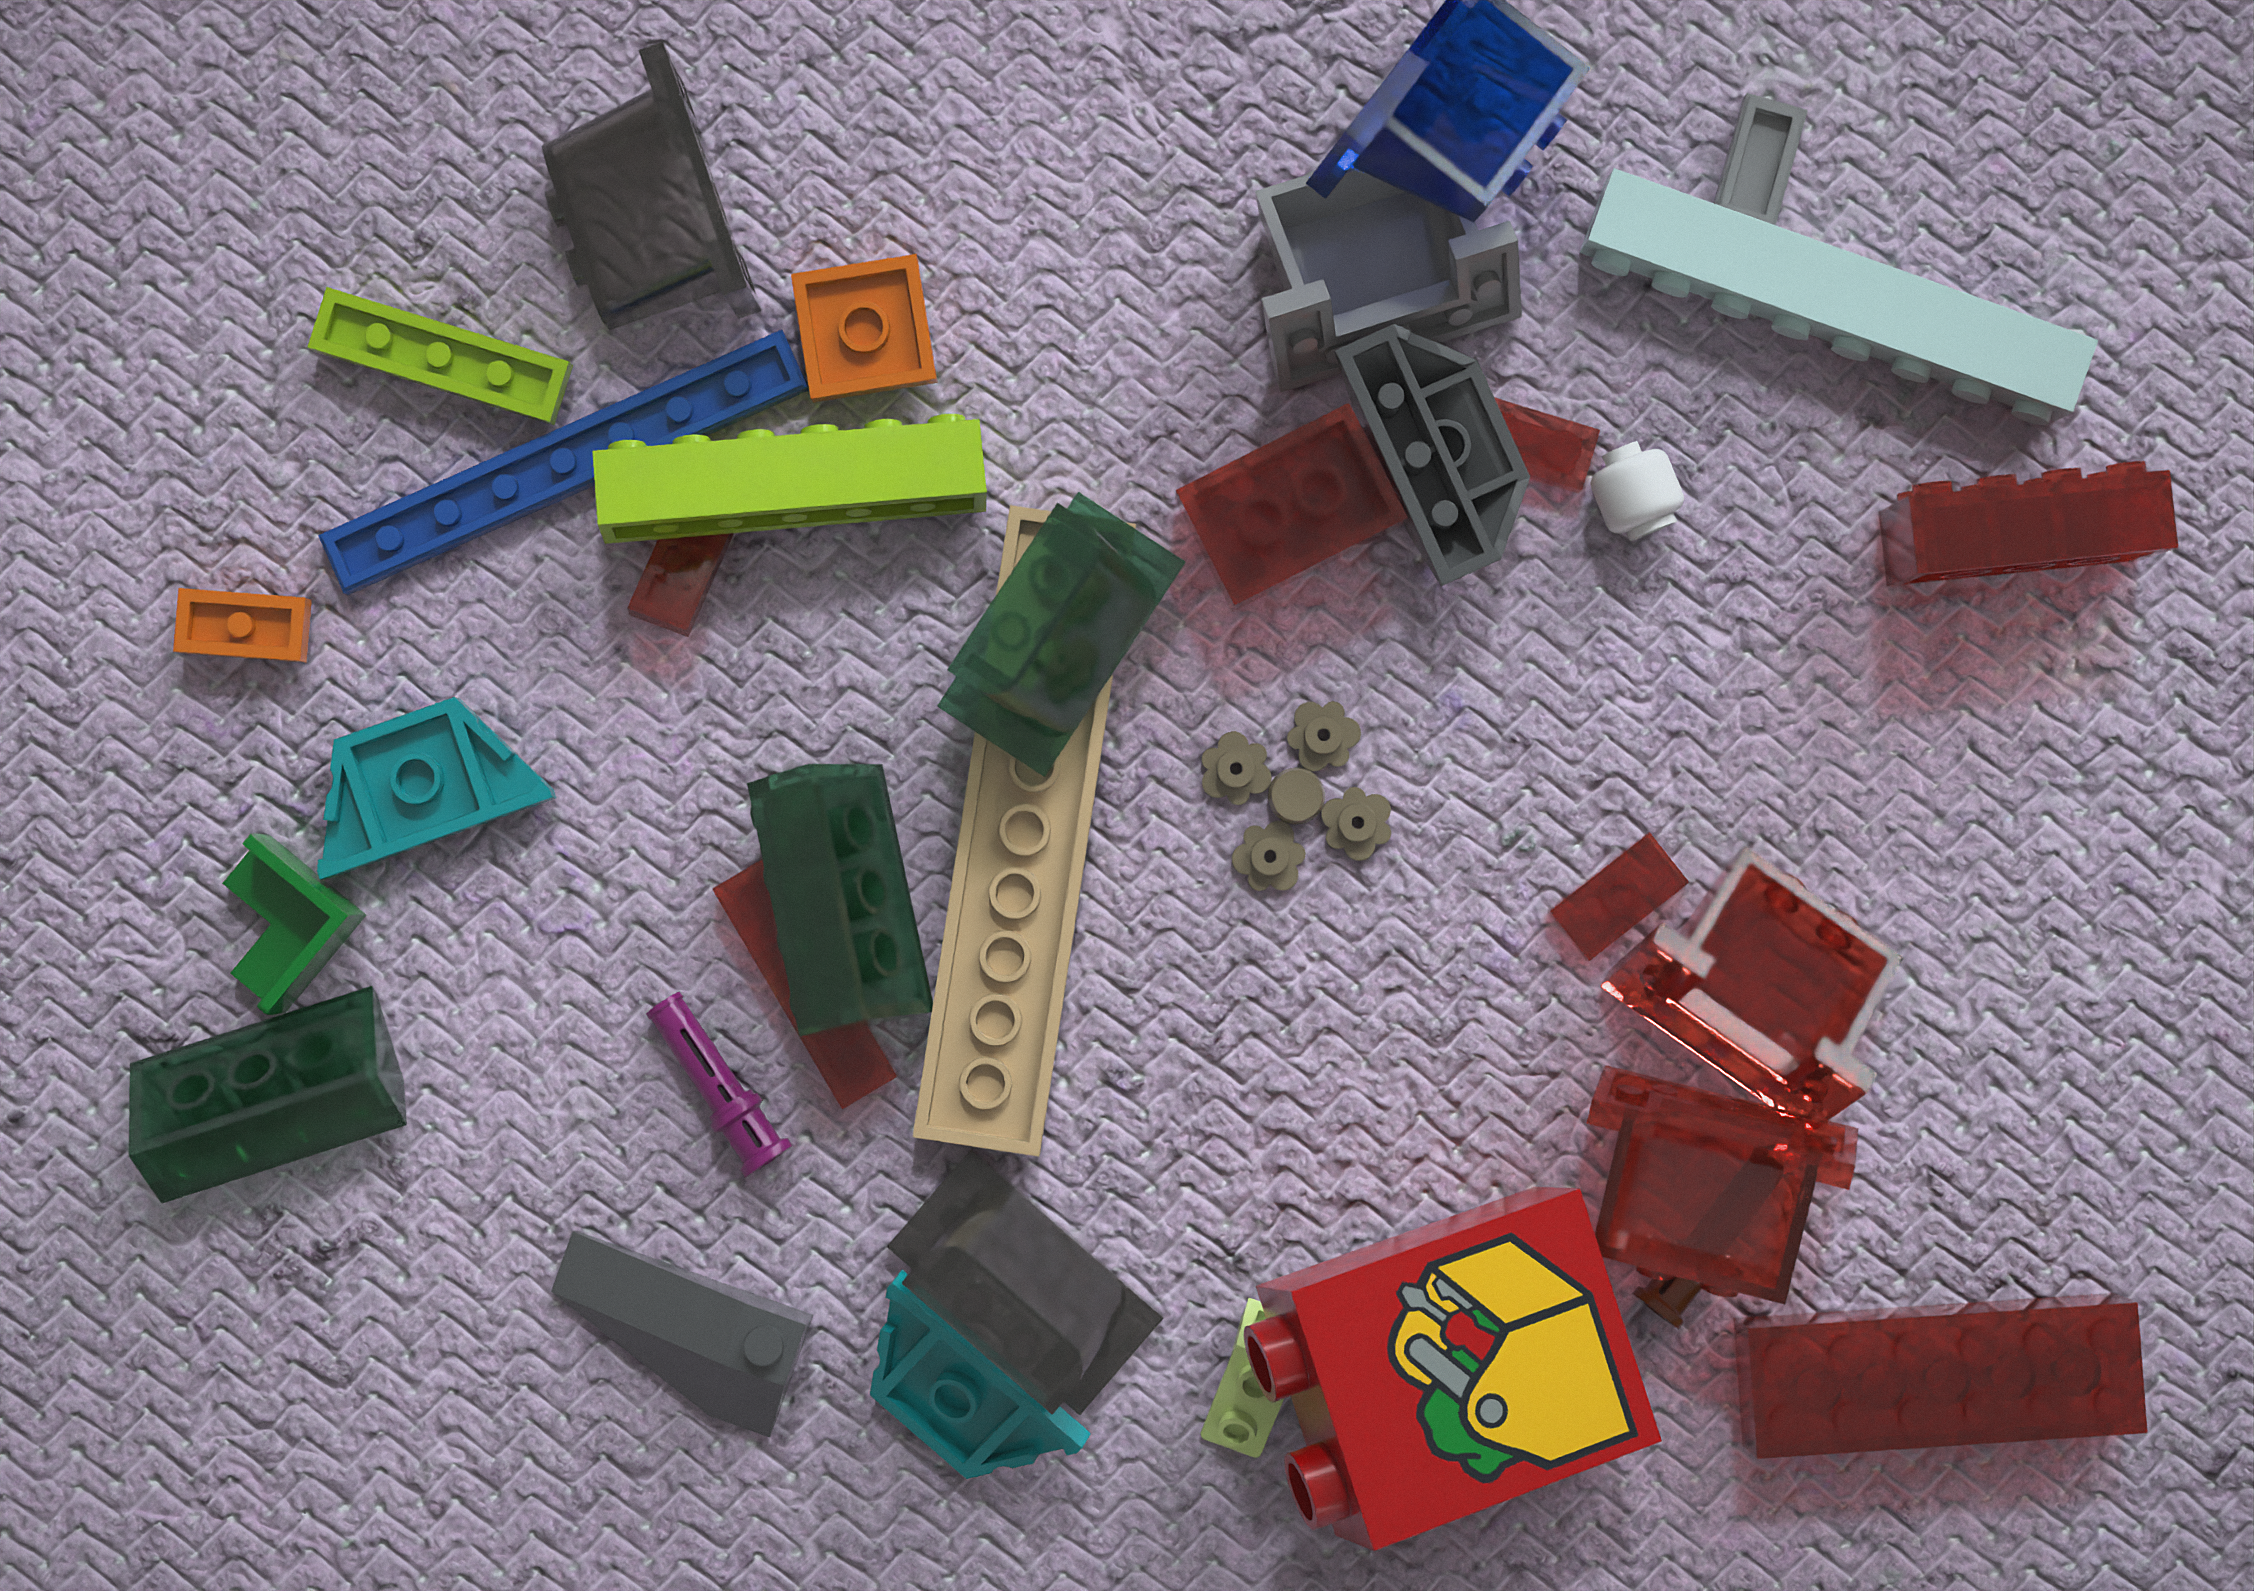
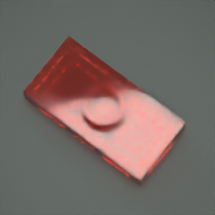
[627,533,734,637]
[1547,832,1689,961]

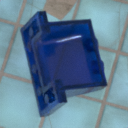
[1306,0,1591,223]

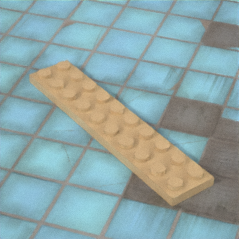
[912,505,1136,1157]

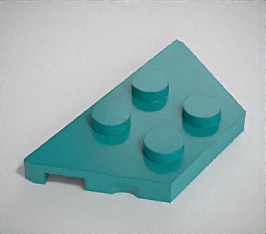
[317,697,557,880]
[870,1269,1091,1479]

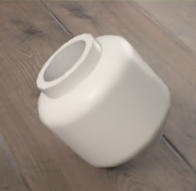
[1590,441,1684,541]

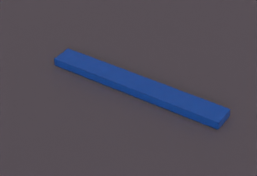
[318,329,809,595]

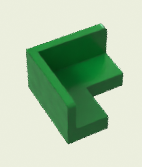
[222,833,366,1015]

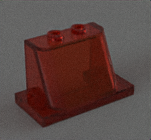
[1600,846,1904,1133]
[1586,1065,1859,1305]

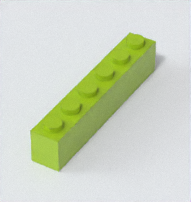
[592,414,987,544]

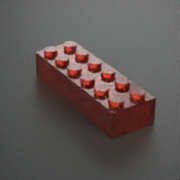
[1733,1293,2148,1459]

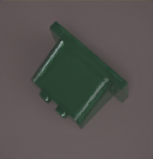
[937,492,1186,777]

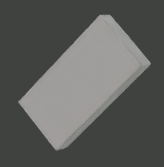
[1713,93,1808,225]

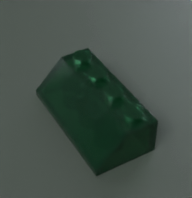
[747,764,933,1037]
[128,986,407,1204]

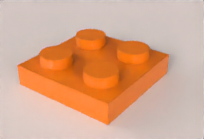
[791,254,938,403]

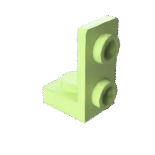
[1200,1298,1284,1458]

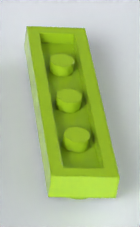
[307,287,573,425]

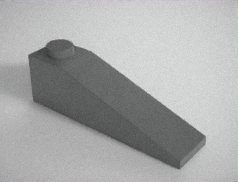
[551,1230,813,1437]

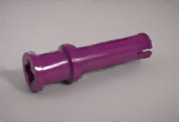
[646,991,793,1178]

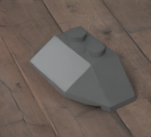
[1335,324,1530,587]

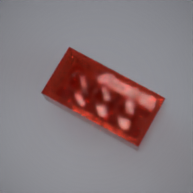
[1879,461,2179,587]

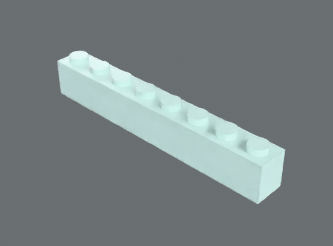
[1579,168,2098,425]

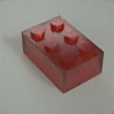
[1175,403,1408,612]

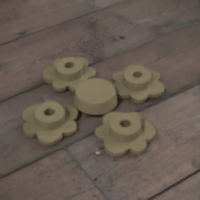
[1201,701,1391,891]

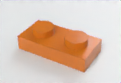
[173,588,312,663]

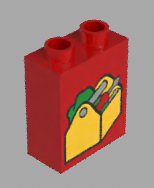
[1244,1187,1662,1551]

